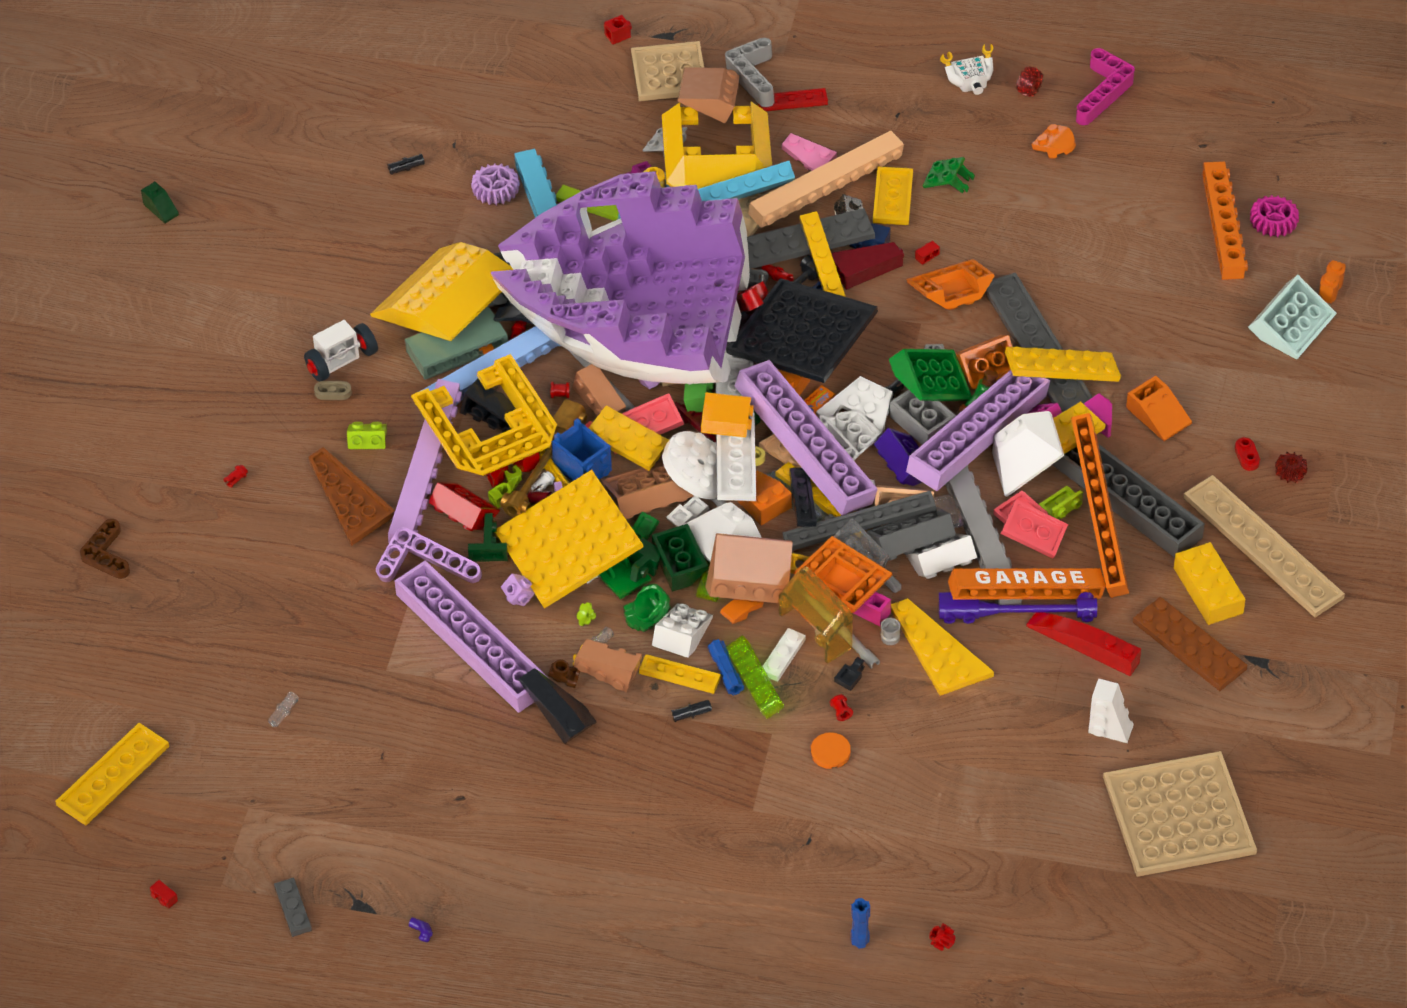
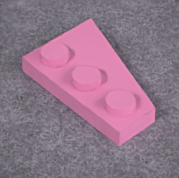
[782,133,837,171]

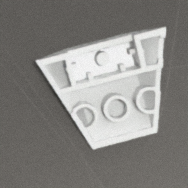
[819,410,881,460]

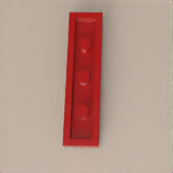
[756,88,828,111]

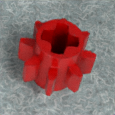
[929,923,956,951]

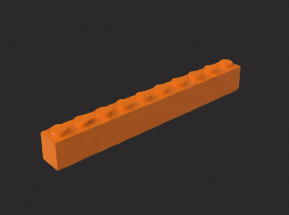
[1071,413,1129,598]

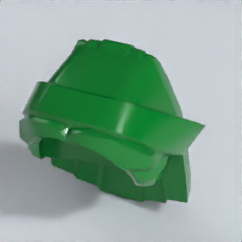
[623,584,671,632]

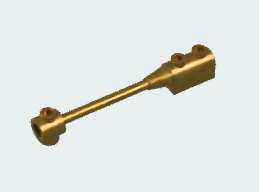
[500,399,588,517]

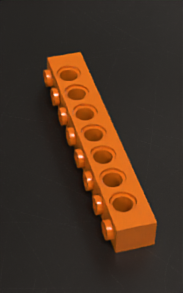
[1202,161,1248,280]

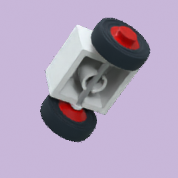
[304,320,378,382]

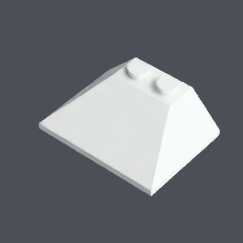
[992,411,1064,497]
[683,502,762,562]

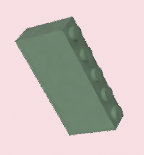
[405,307,508,380]

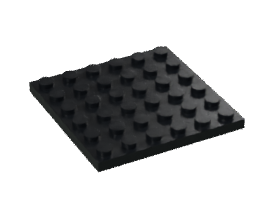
[726,278,878,383]

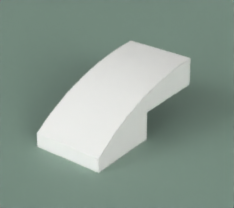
[667,496,709,527]

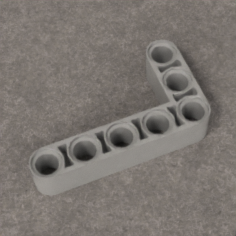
[725,38,775,107]

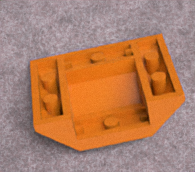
[906,259,994,310]
[794,536,892,615]

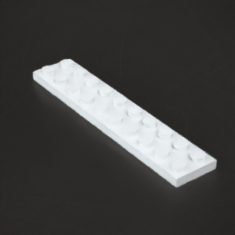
[716,358,756,501]

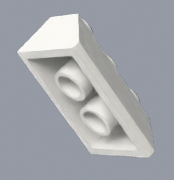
[906,533,977,579]

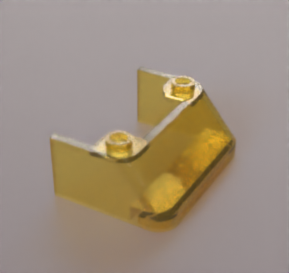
[778,566,853,664]

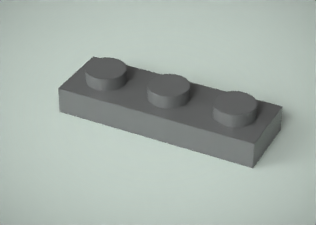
[274,878,312,937]

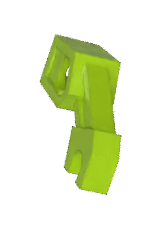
[488,465,522,508]

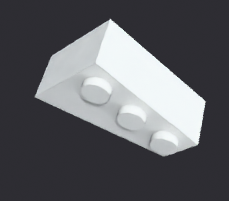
[1088,679,1134,743]

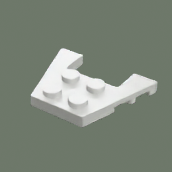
[816,376,893,443]

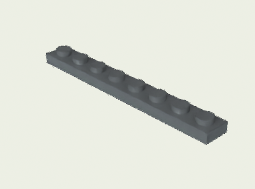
[782,490,937,551]

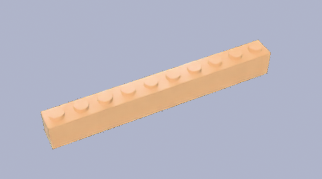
[748,131,904,228]

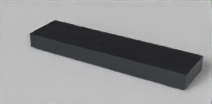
[789,468,817,527]

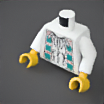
[940,44,993,95]

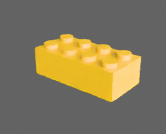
[1174,542,1246,625]

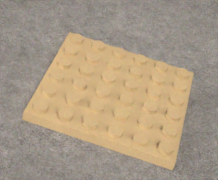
[1103,751,1257,877]

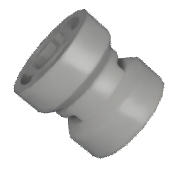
[880,618,901,645]

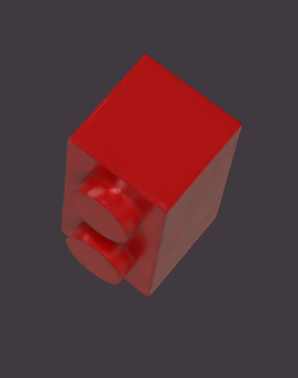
[915,240,940,265]
[150,880,178,909]

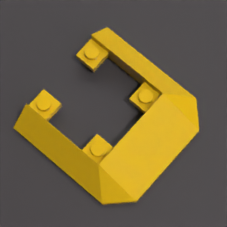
[662,102,772,195]
[411,354,557,476]

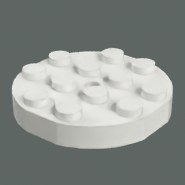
[662,431,717,499]

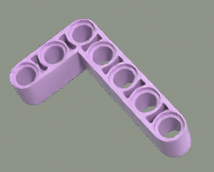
[376,527,482,583]

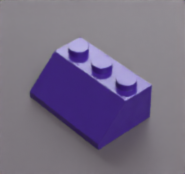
[874,428,922,486]

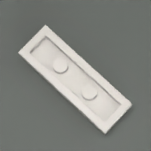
[760,628,806,682]

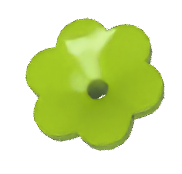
[577,602,596,626]

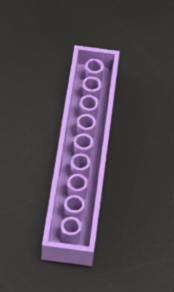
[735,360,877,516]
[906,370,1050,491]
[395,560,547,713]

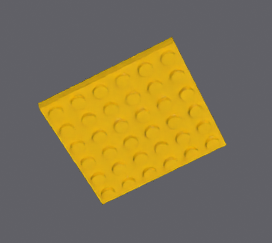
[495,470,644,609]

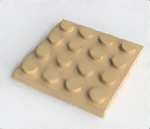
[631,41,704,101]

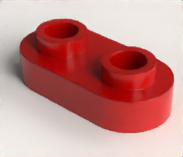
[1235,437,1260,471]

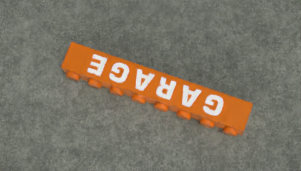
[948,568,1106,600]

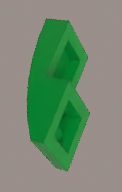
[631,512,660,540]

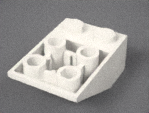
[652,603,713,658]

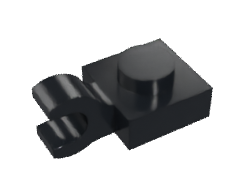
[834,657,865,691]

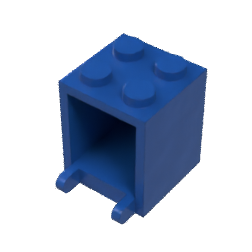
[551,418,612,481]

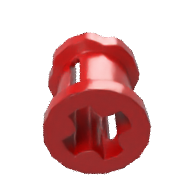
[550,382,570,399]
[830,694,853,721]

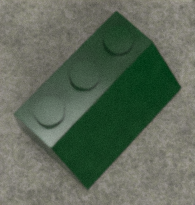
[652,524,708,592]

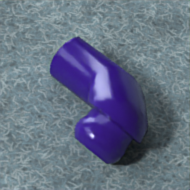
[409,917,433,942]

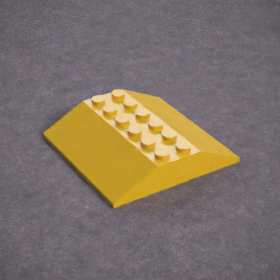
[370,242,513,341]

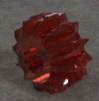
[1016,66,1044,97]
[1275,452,1308,484]

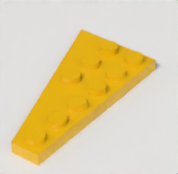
[891,598,994,696]

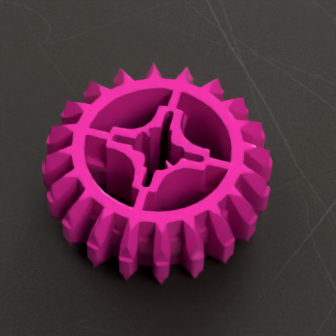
[1250,195,1299,238]

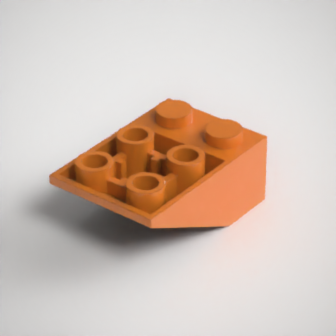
[1126,376,1192,441]

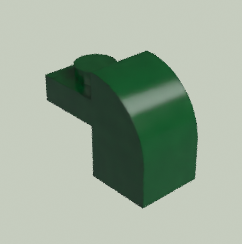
[629,538,660,582]

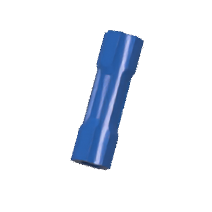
[708,639,744,696]
[851,898,870,949]

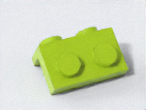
[347,422,387,449]
[1039,486,1083,520]

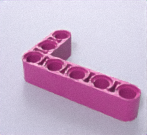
[1076,48,1135,126]

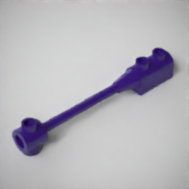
[938,592,1097,624]

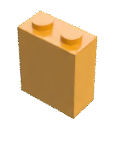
[701,392,754,437]

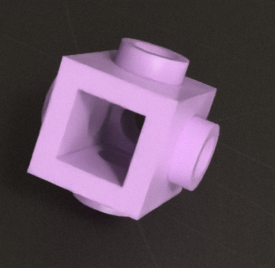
[501,573,535,606]

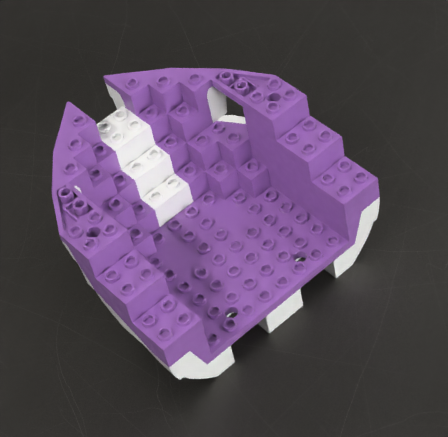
[491,171,750,384]

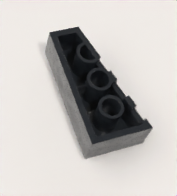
[460,379,516,433]

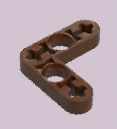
[80,519,130,579]

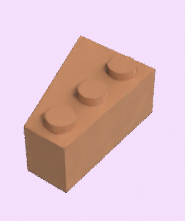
[572,364,626,416]
[573,639,643,693]

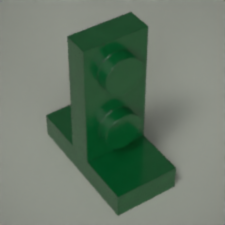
[468,513,508,562]

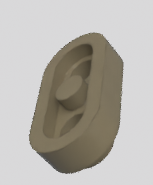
[314,381,352,400]

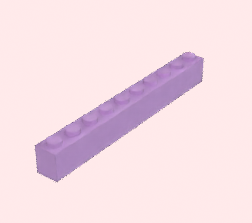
[388,379,462,543]

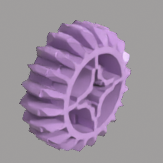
[471,163,520,206]

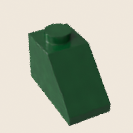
[141,181,179,223]

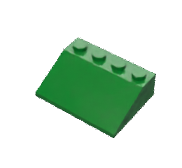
[889,349,972,401]

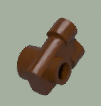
[548,659,581,688]

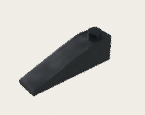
[518,668,597,744]

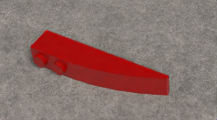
[1026,612,1141,676]

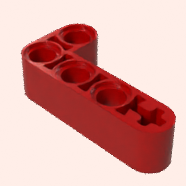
[736,281,769,312]

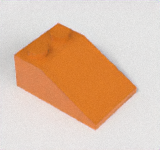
[738,470,792,526]

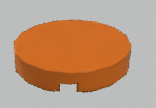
[811,733,851,769]

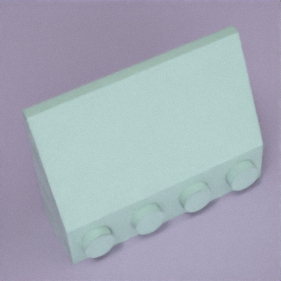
[1248,275,1337,359]

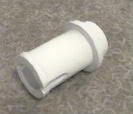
[531,471,555,491]

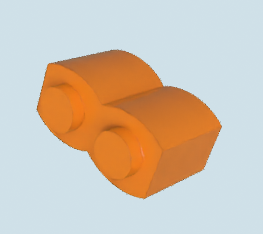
[1318,260,1346,304]

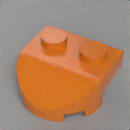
[1031,124,1076,158]

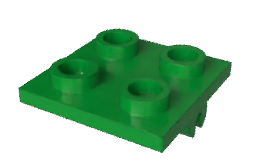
[922,157,975,193]
[598,556,652,600]

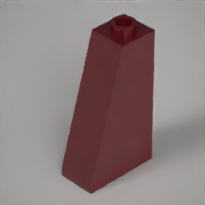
[831,242,904,290]

